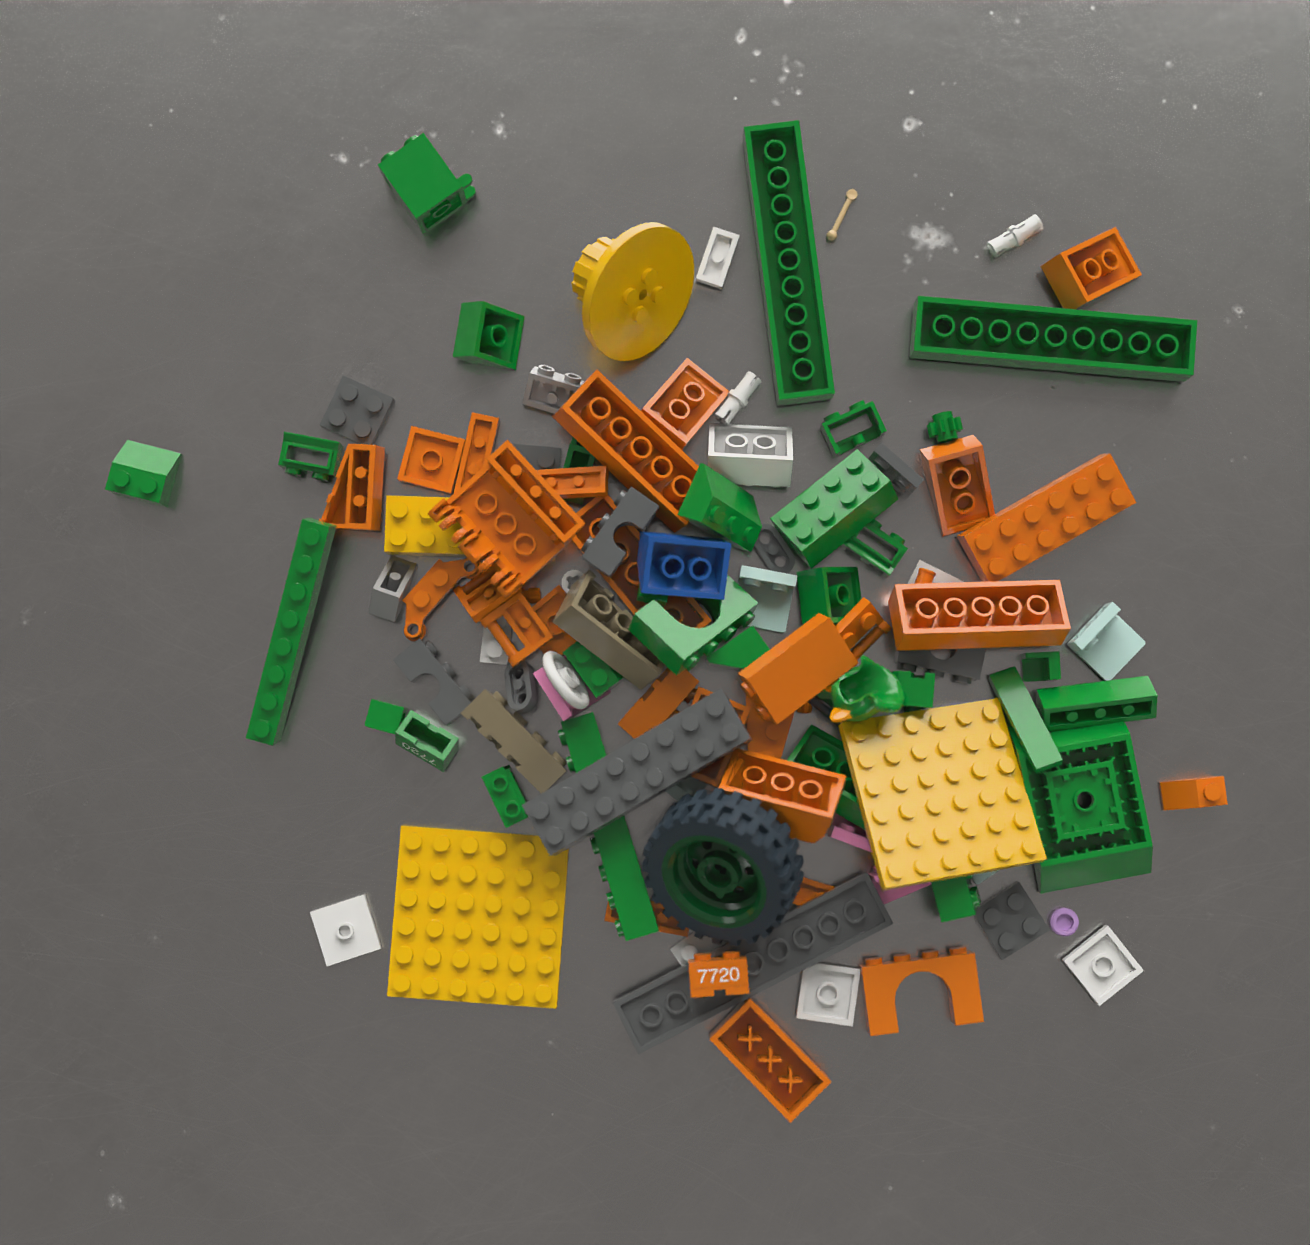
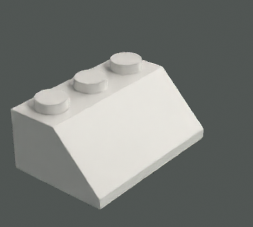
[707,423,793,488]

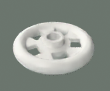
[542,651,589,709]

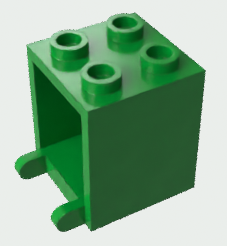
[377,133,476,234]

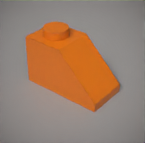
[1159,776,1228,810]

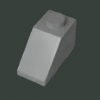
[368,555,417,622]

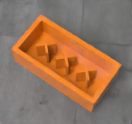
[708,997,831,1123]

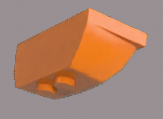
[719,748,846,843]

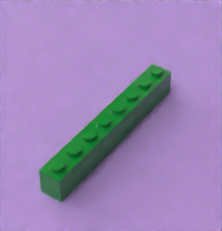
[246,518,337,746]
[558,712,659,941]

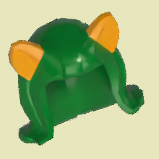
[824,655,905,723]

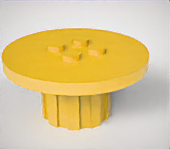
[571,223,694,361]

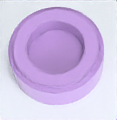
[1049,907,1079,936]

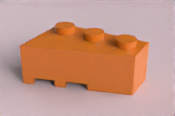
[319,444,385,531]
[618,667,700,739]
[744,693,795,759]

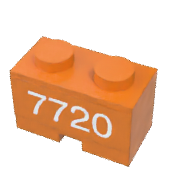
[688,951,749,998]

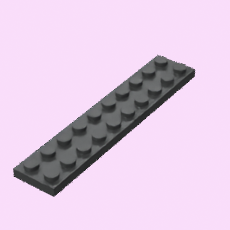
[613,872,893,1055]

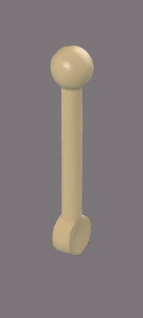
[826,189,857,241]

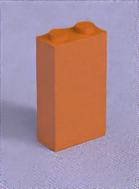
[738,613,858,724]

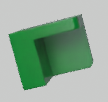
[1020,651,1061,682]
[365,699,408,734]

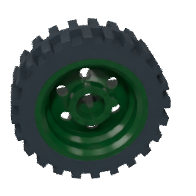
[641,788,804,946]

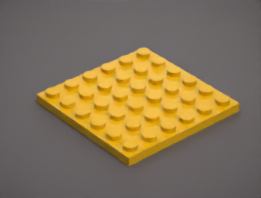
[838,698,1047,891]
[387,825,569,1009]

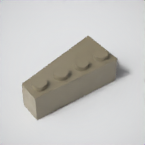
[553,569,665,690]
[461,689,568,794]

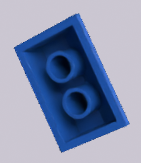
[637,531,731,600]

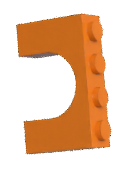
[859,946,984,1036]

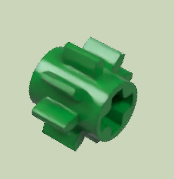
[927,411,963,444]

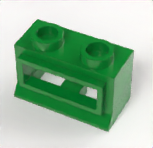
[820,400,887,458]
[278,431,343,481]
[841,519,908,578]
[482,765,528,828]

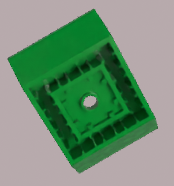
[1008,721,1153,894]

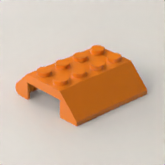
[428,440,585,598]

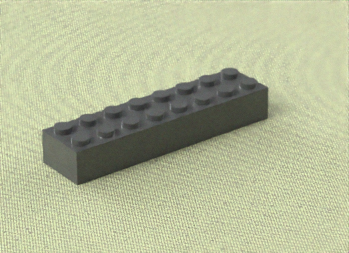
[522,688,753,856]

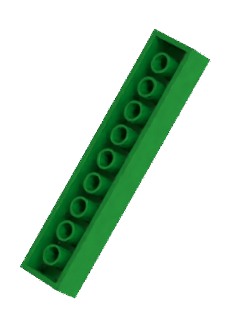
[742,120,835,406]
[909,296,1197,382]

